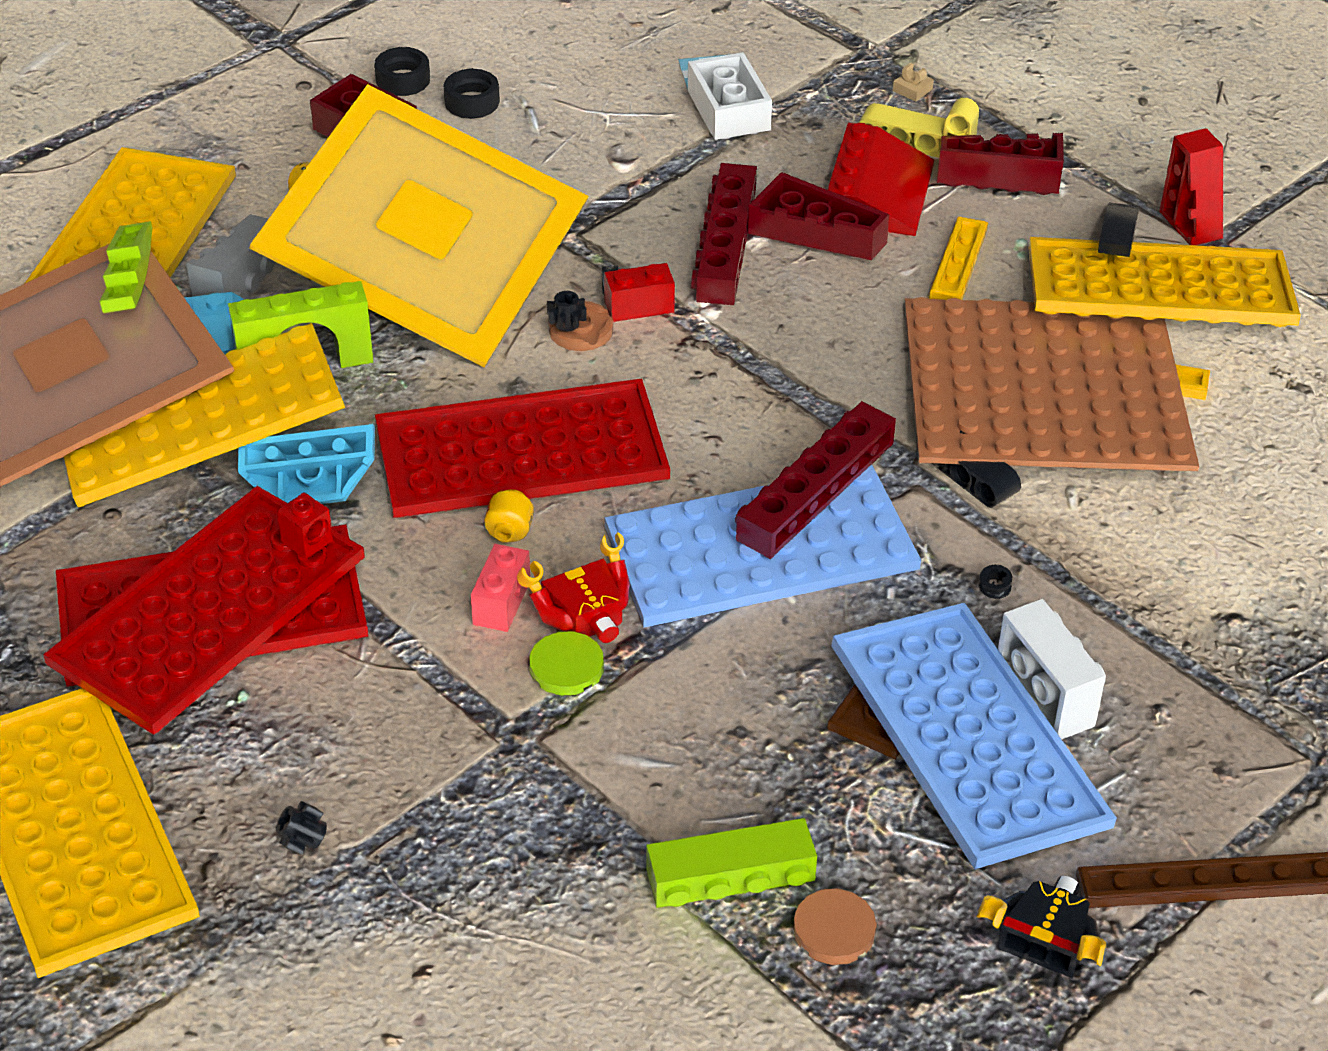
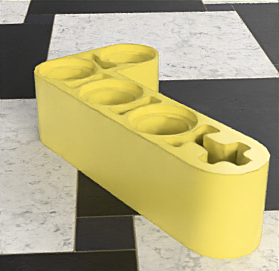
[859,98,979,158]

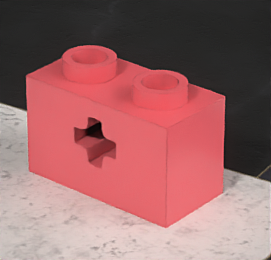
[471,543,530,632]

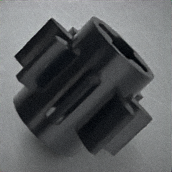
[547,291,587,332]
[276,801,327,855]

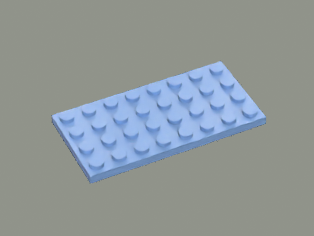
[604,465,921,627]
[831,603,1117,870]

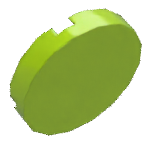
[529,631,604,696]

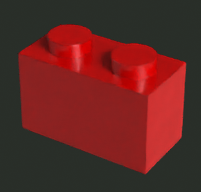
[604,263,675,322]

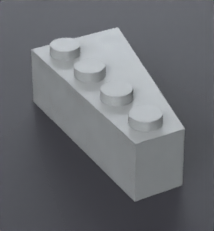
[186,214,276,299]

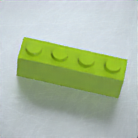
[646,818,817,908]

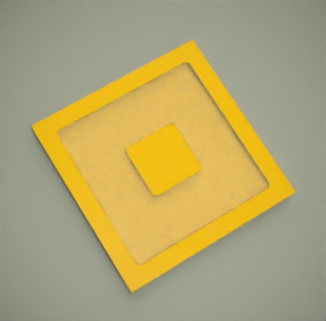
[249,84,589,368]

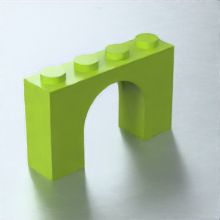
[228,281,374,368]

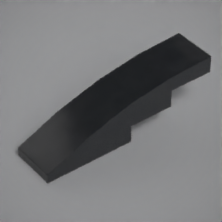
[1098,202,1140,257]

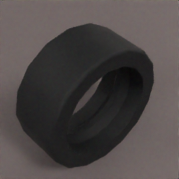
[374,47,430,96]
[443,68,500,119]

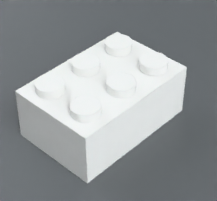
[688,52,772,140]
[998,599,1106,740]

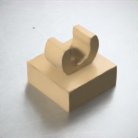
[893,63,934,102]

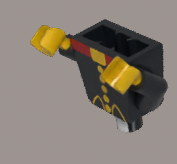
[976,876,1106,979]

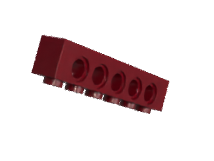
[691,163,757,306]
[735,401,896,559]

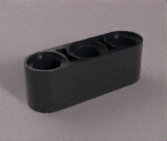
[931,431,1021,508]

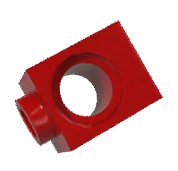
[277,492,333,560]

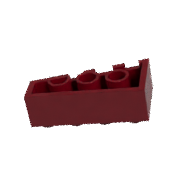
[937,133,1064,195]
[748,172,889,260]

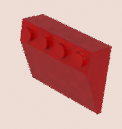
[828,122,935,236]

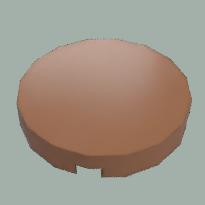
[548,301,613,351]
[793,888,877,965]

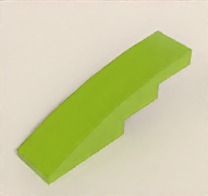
[99,221,152,313]

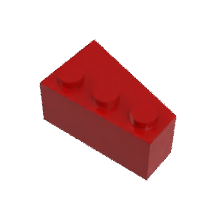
[1159,128,1223,246]

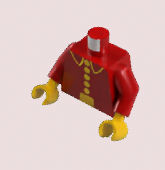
[517,532,630,643]

